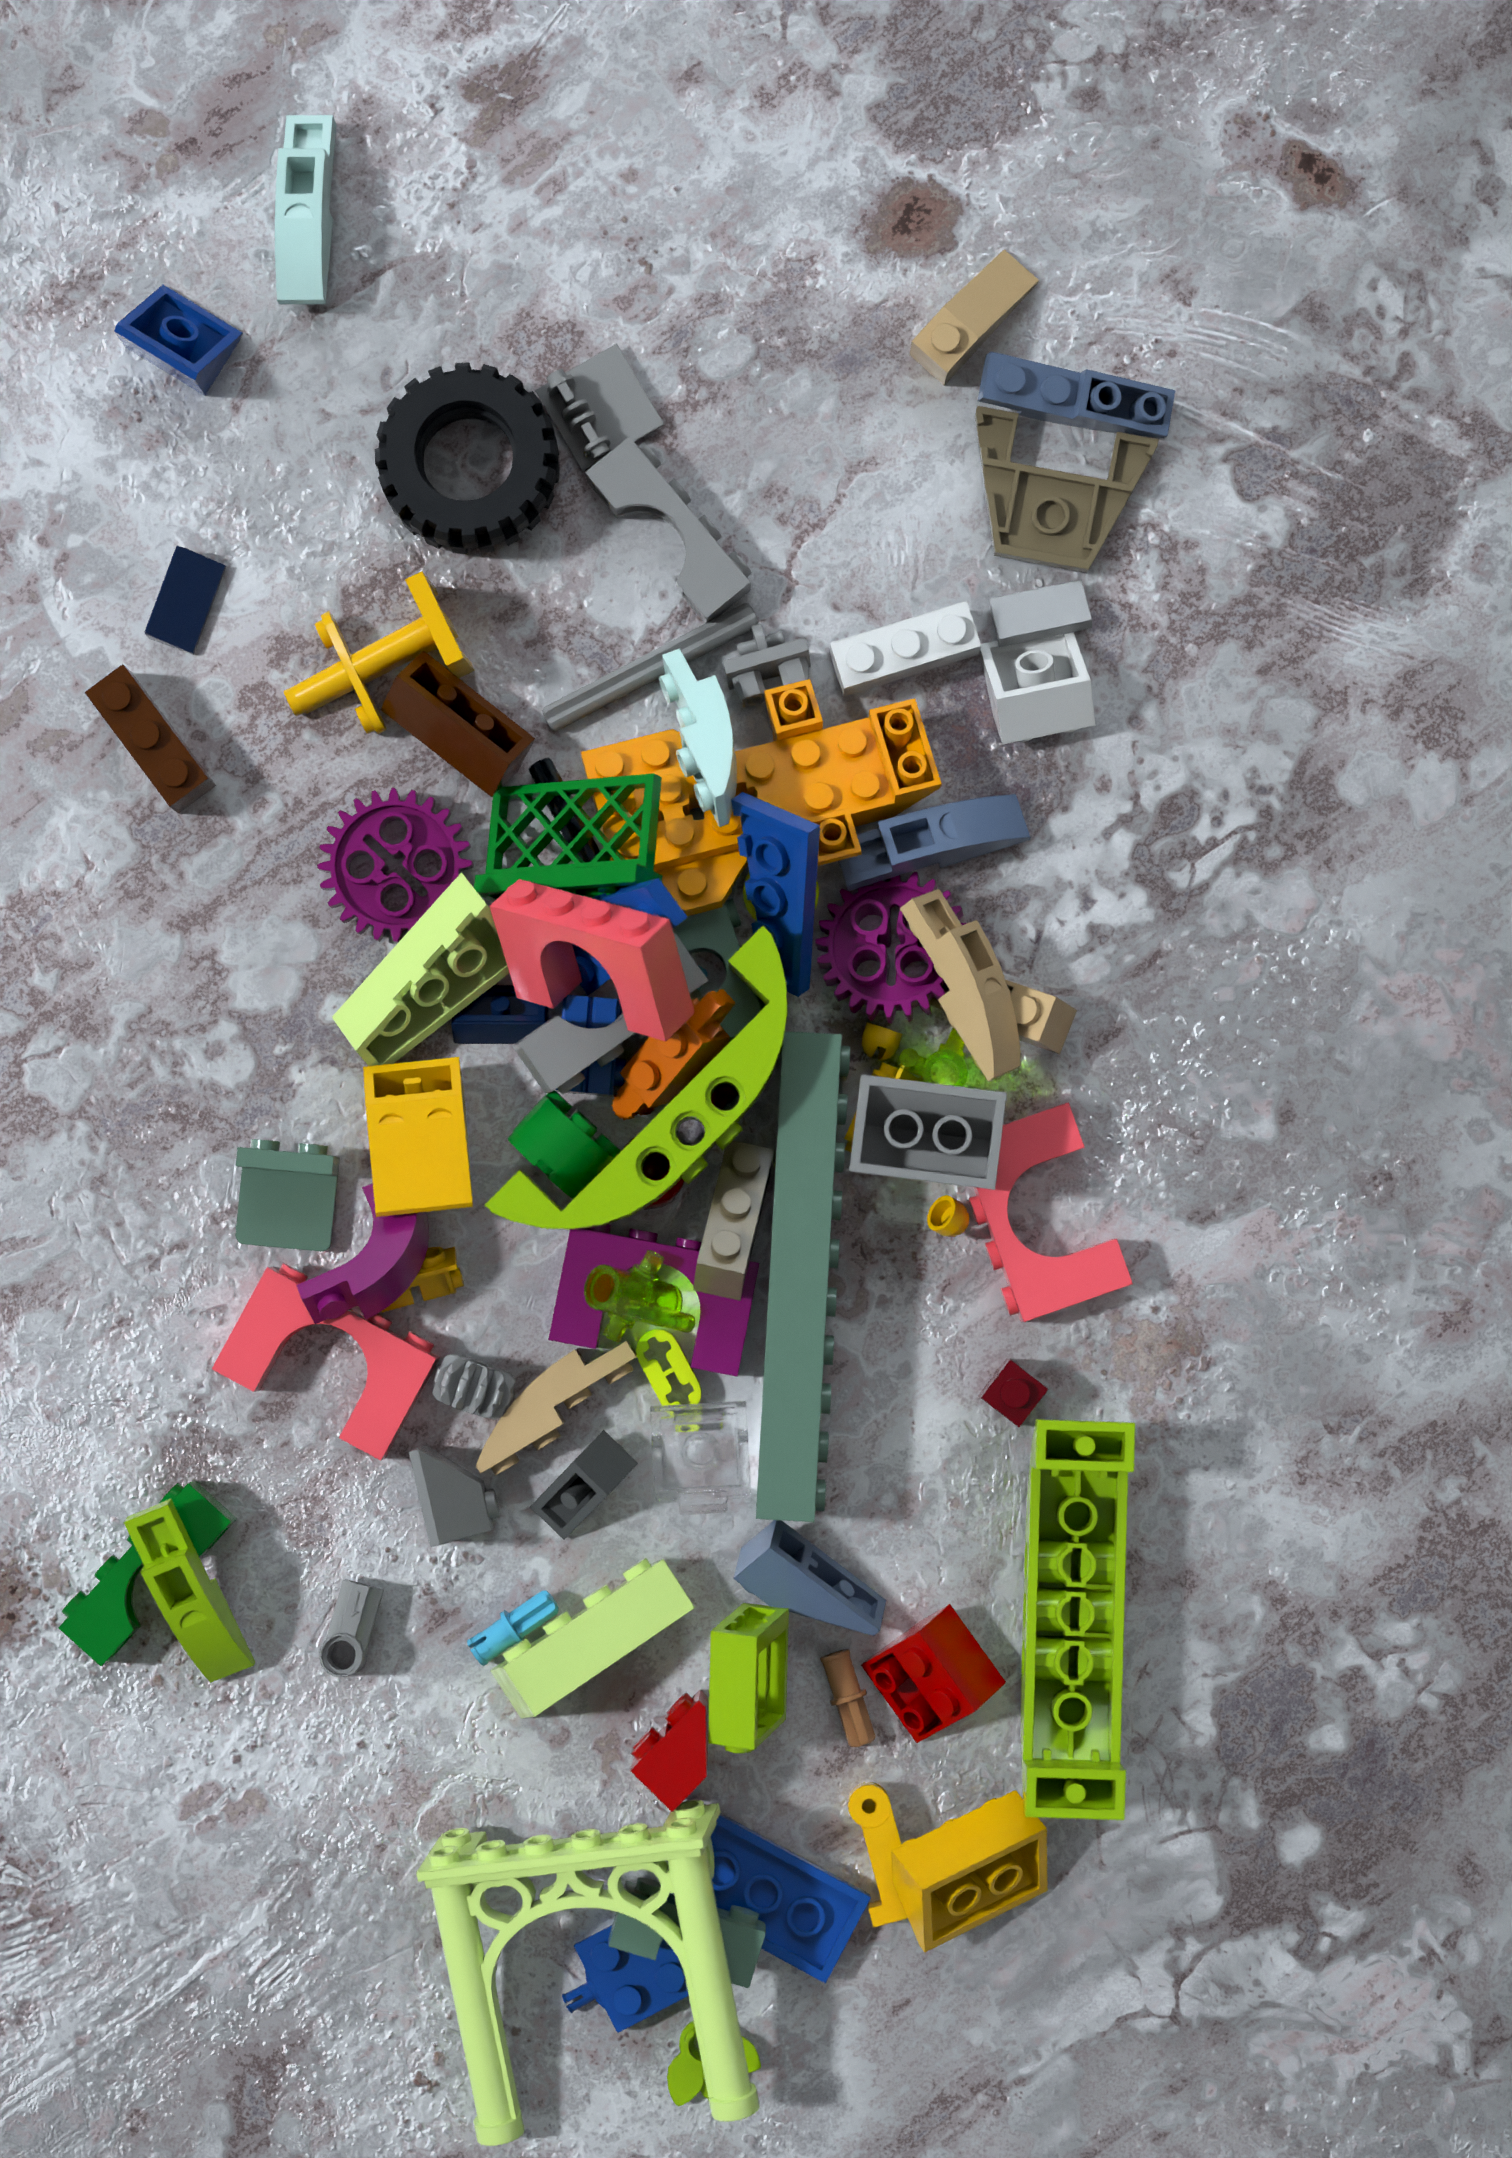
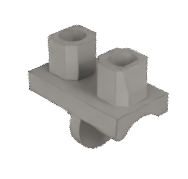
[723,623,811,708]

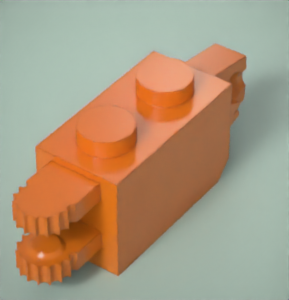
[611,989,735,1120]

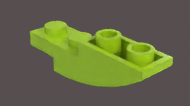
[124,1499,255,1683]

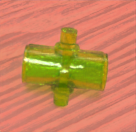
[896,1027,968,1087]
[584,1250,695,1343]

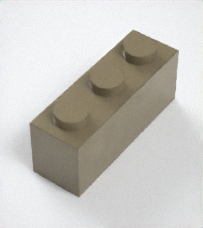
[693,1141,774,1301]

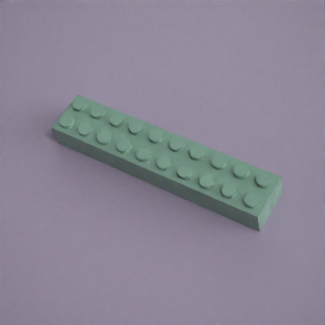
[756,1031,850,1522]

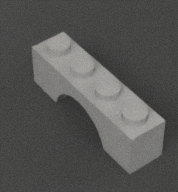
[585,437,752,623]
[512,933,708,1095]

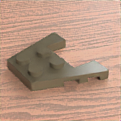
[975,406,1159,573]

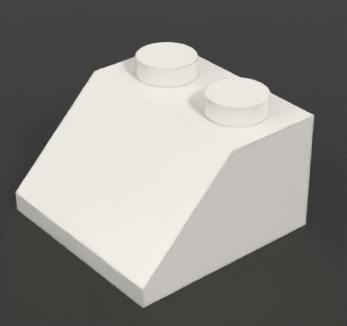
[979,632,1096,745]

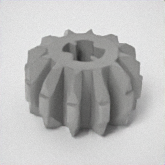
[432,1354,516,1420]

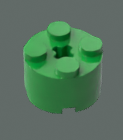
[507,1090,621,1199]

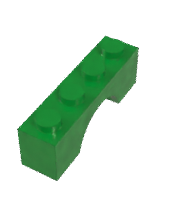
[58,1481,237,1667]

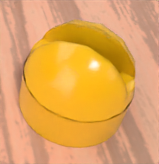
[862,1022,903,1061]
[927,1195,969,1237]

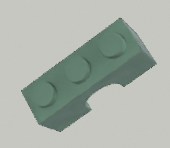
[673,898,766,1042]
[608,1878,766,1989]

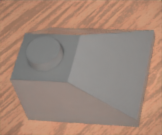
[409,1445,500,1547]

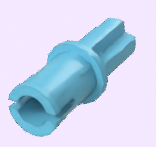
[467,1590,559,1666]

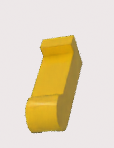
[848,1782,908,1928]

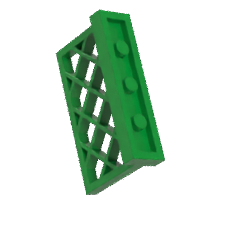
[474,773,663,902]

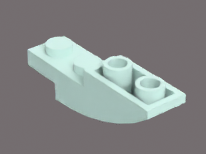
[275,115,337,304]
[659,648,737,827]

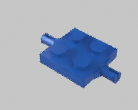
[562,1925,689,2033]

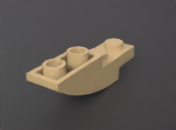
[900,889,1021,1082]
[476,1340,637,1476]

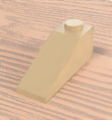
[909,249,1039,386]

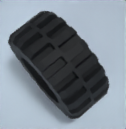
[375,362,560,555]

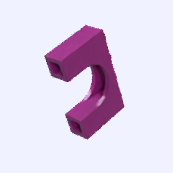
[548,1224,760,1377]

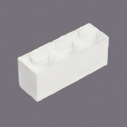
[829,601,981,697]

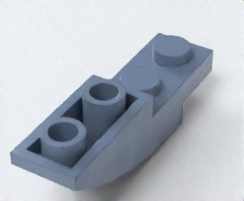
[978,351,1176,438]
[838,794,1031,891]

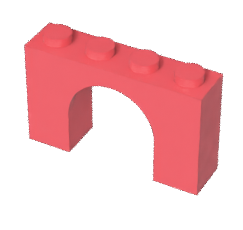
[489,879,695,1041]
[969,1102,1133,1322]
[212,1263,440,1461]

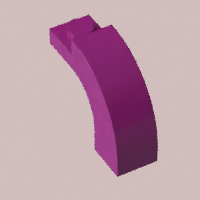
[296,1183,429,1324]

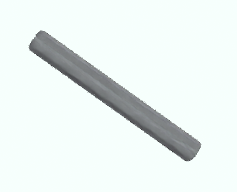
[542,603,758,731]

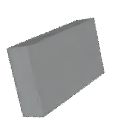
[989,580,1092,647]

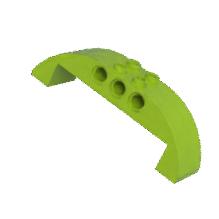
[485,926,787,1230]
[1021,1419,1135,1820]

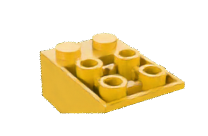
[363,1057,473,1217]

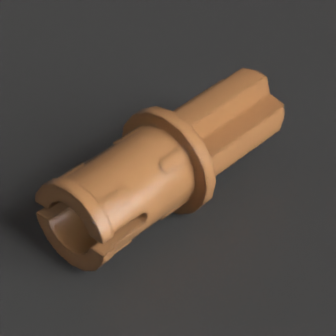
[820,1649,875,1747]

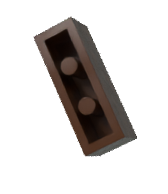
[380,650,535,797]
[84,664,216,814]

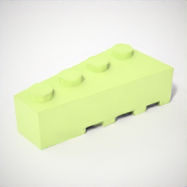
[332,872,509,1066]
[490,1558,695,1719]

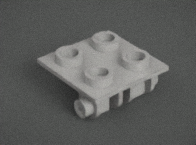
[535,343,664,472]

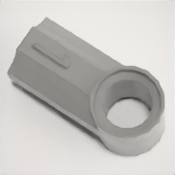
[319,1579,384,1677]

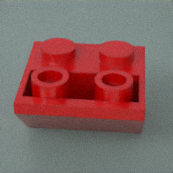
[861,1604,1006,1743]
[630,1690,708,1812]

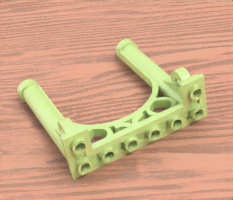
[416,1800,760,2146]

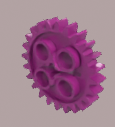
[317,788,474,944]
[815,871,967,1024]

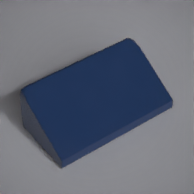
[145,545,226,655]
[451,985,549,1044]

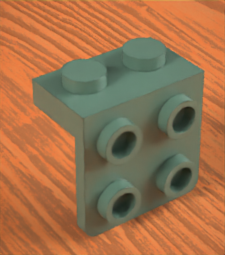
[235,1139,340,1252]

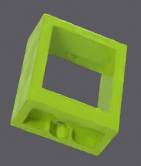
[708,1603,789,1753]

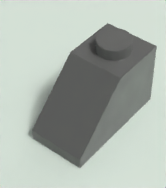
[530,1430,638,1540]

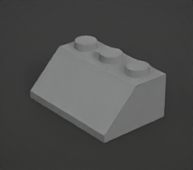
[849,1074,1007,1190]

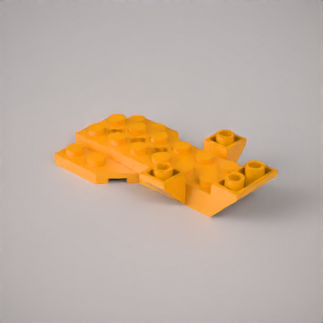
[581,679,942,916]

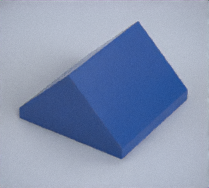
[114,285,243,396]

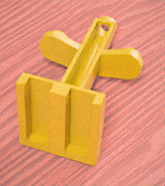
[284,571,475,734]

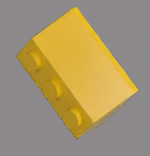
[891,1790,1048,1952]

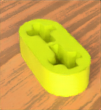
[636,1329,702,1415]

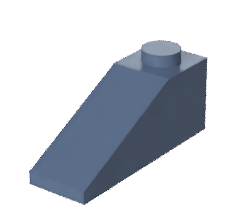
[733,1520,886,1636]

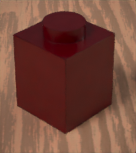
[978,1358,1048,1427]

